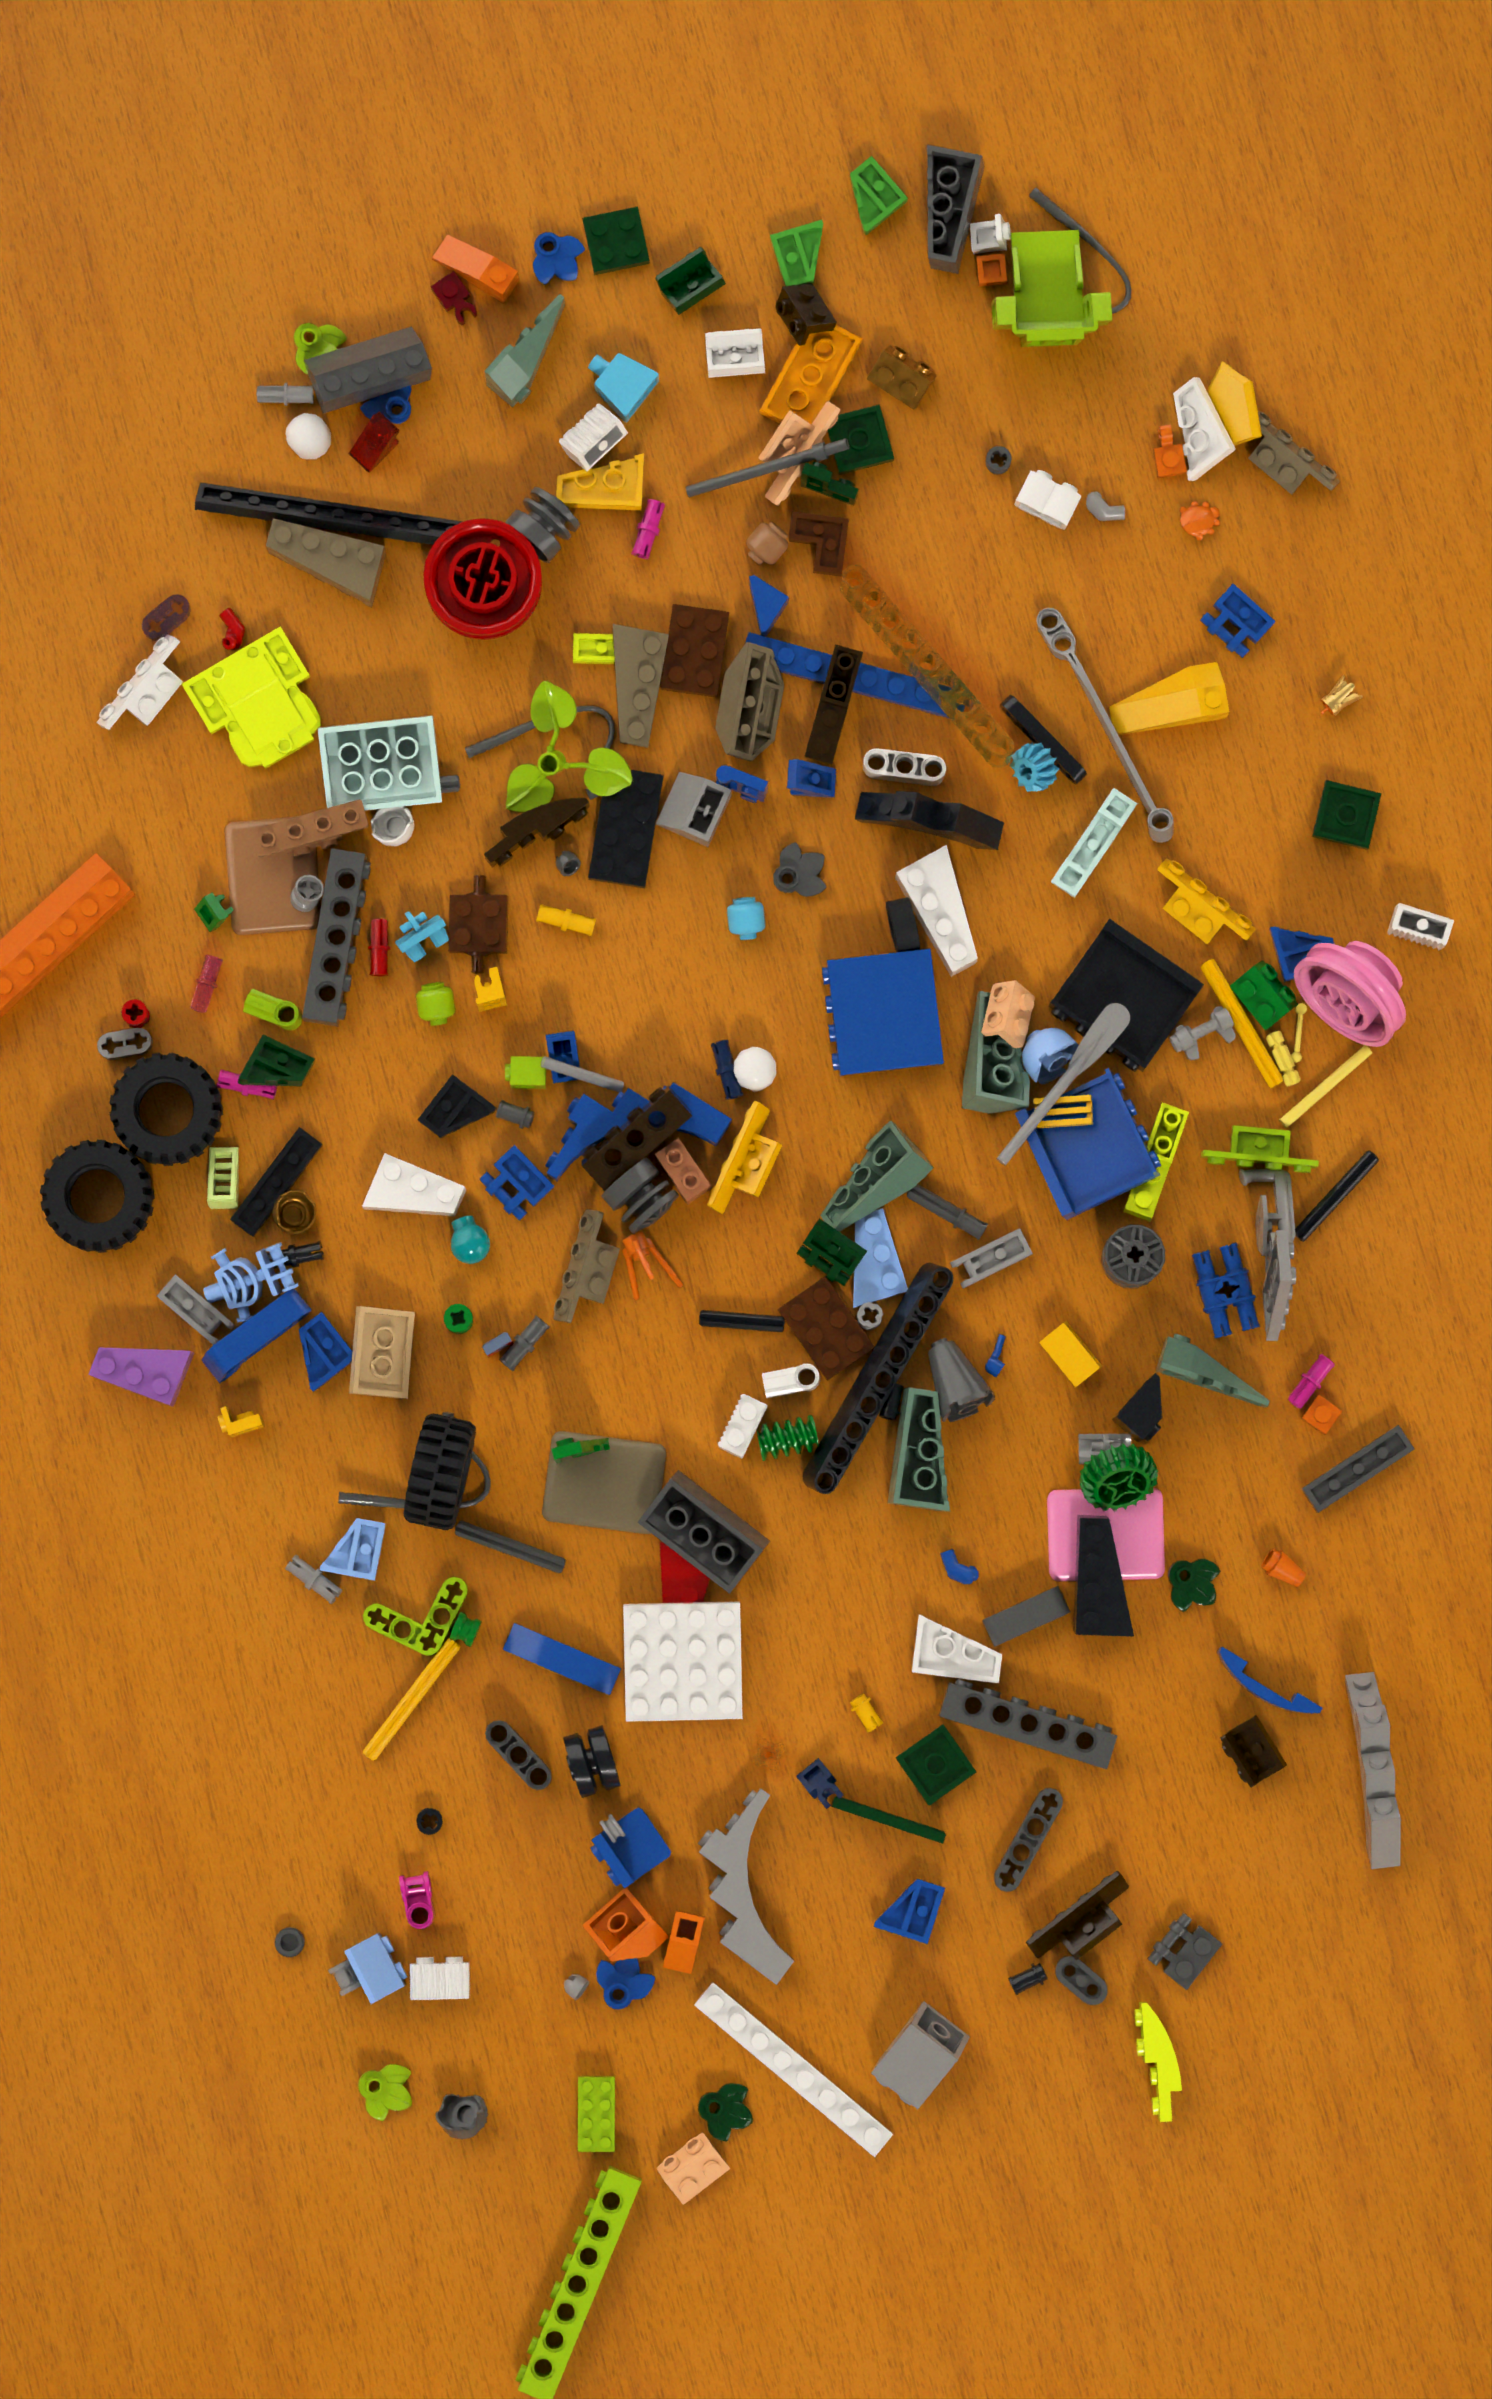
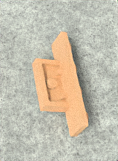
[758,401,840,506]

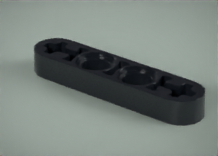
[1000,695,1087,785]

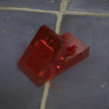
[348,411,400,472]

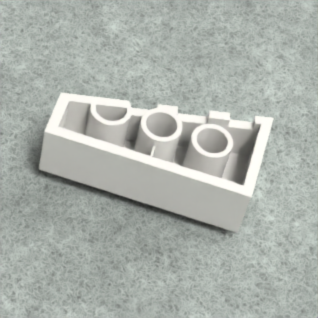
[895,845,978,977]

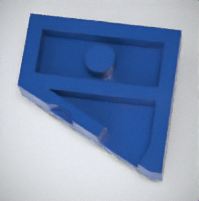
[1269,926,1334,982]
[299,1312,352,1392]
[874,1879,945,1944]

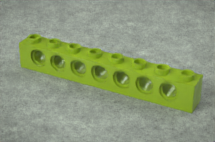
[515,2165,642,2399]

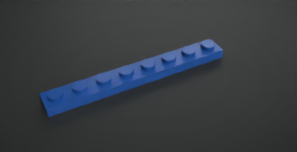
[745,632,969,722]

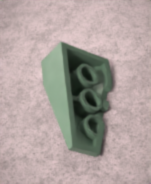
[1155,1334,1270,1408]

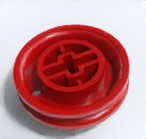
[423,518,542,640]

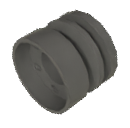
[505,487,580,563]
[601,1157,679,1234]
[1101,1224,1165,1289]

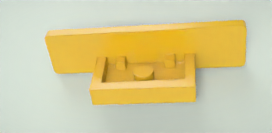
[1157,858,1256,944]
[707,1101,782,1214]

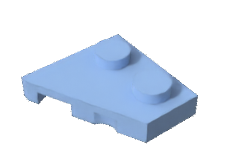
[320,1518,386,1581]

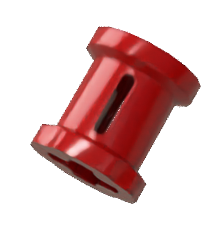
[121,999,150,1028]

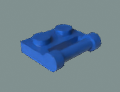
[716,765,768,803]

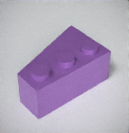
[88,1347,194,1407]

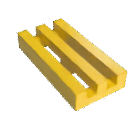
[1034,1095,1093,1129]

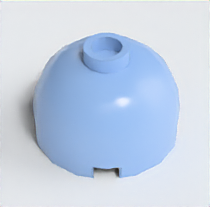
[1022,1028,1079,1084]

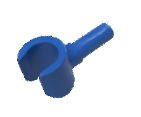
[985,1334,1006,1377]

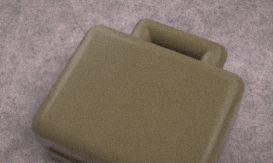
[542,1431,666,1534]

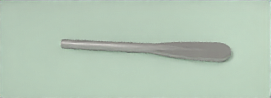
[996,1003,1130,1166]

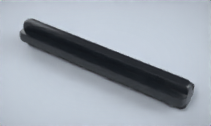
[1295,1151,1379,1242]

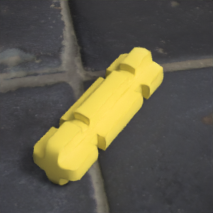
[1266,1031,1301,1087]

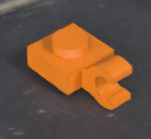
[1153,424,1187,478]

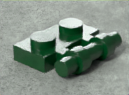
[796,1218,867,1286]

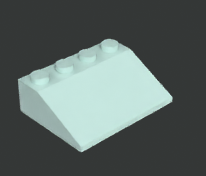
[318,715,442,811]

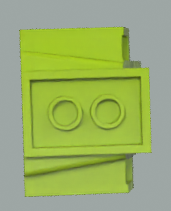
[991,230,1112,347]

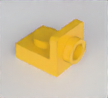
[218,1406,265,1437]

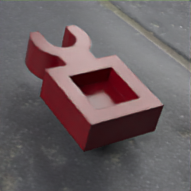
[430,271,477,326]

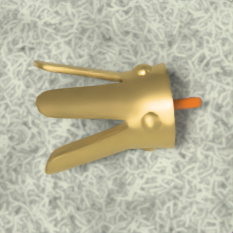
[1320,674,1363,716]

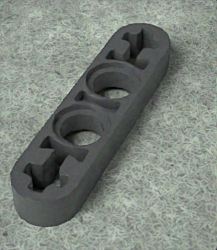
[994,1788,1063,1892]

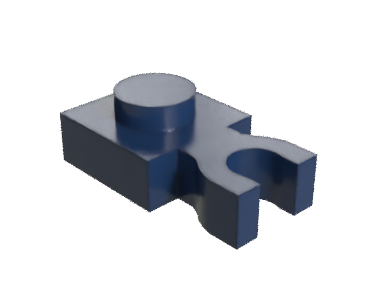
[796,1758,844,1809]

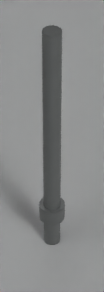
[686,438,850,497]

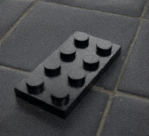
[588,770,664,889]

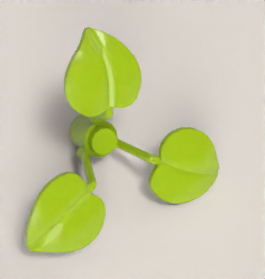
[506,681,633,812]

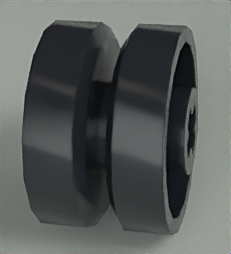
[563,1725,621,1798]

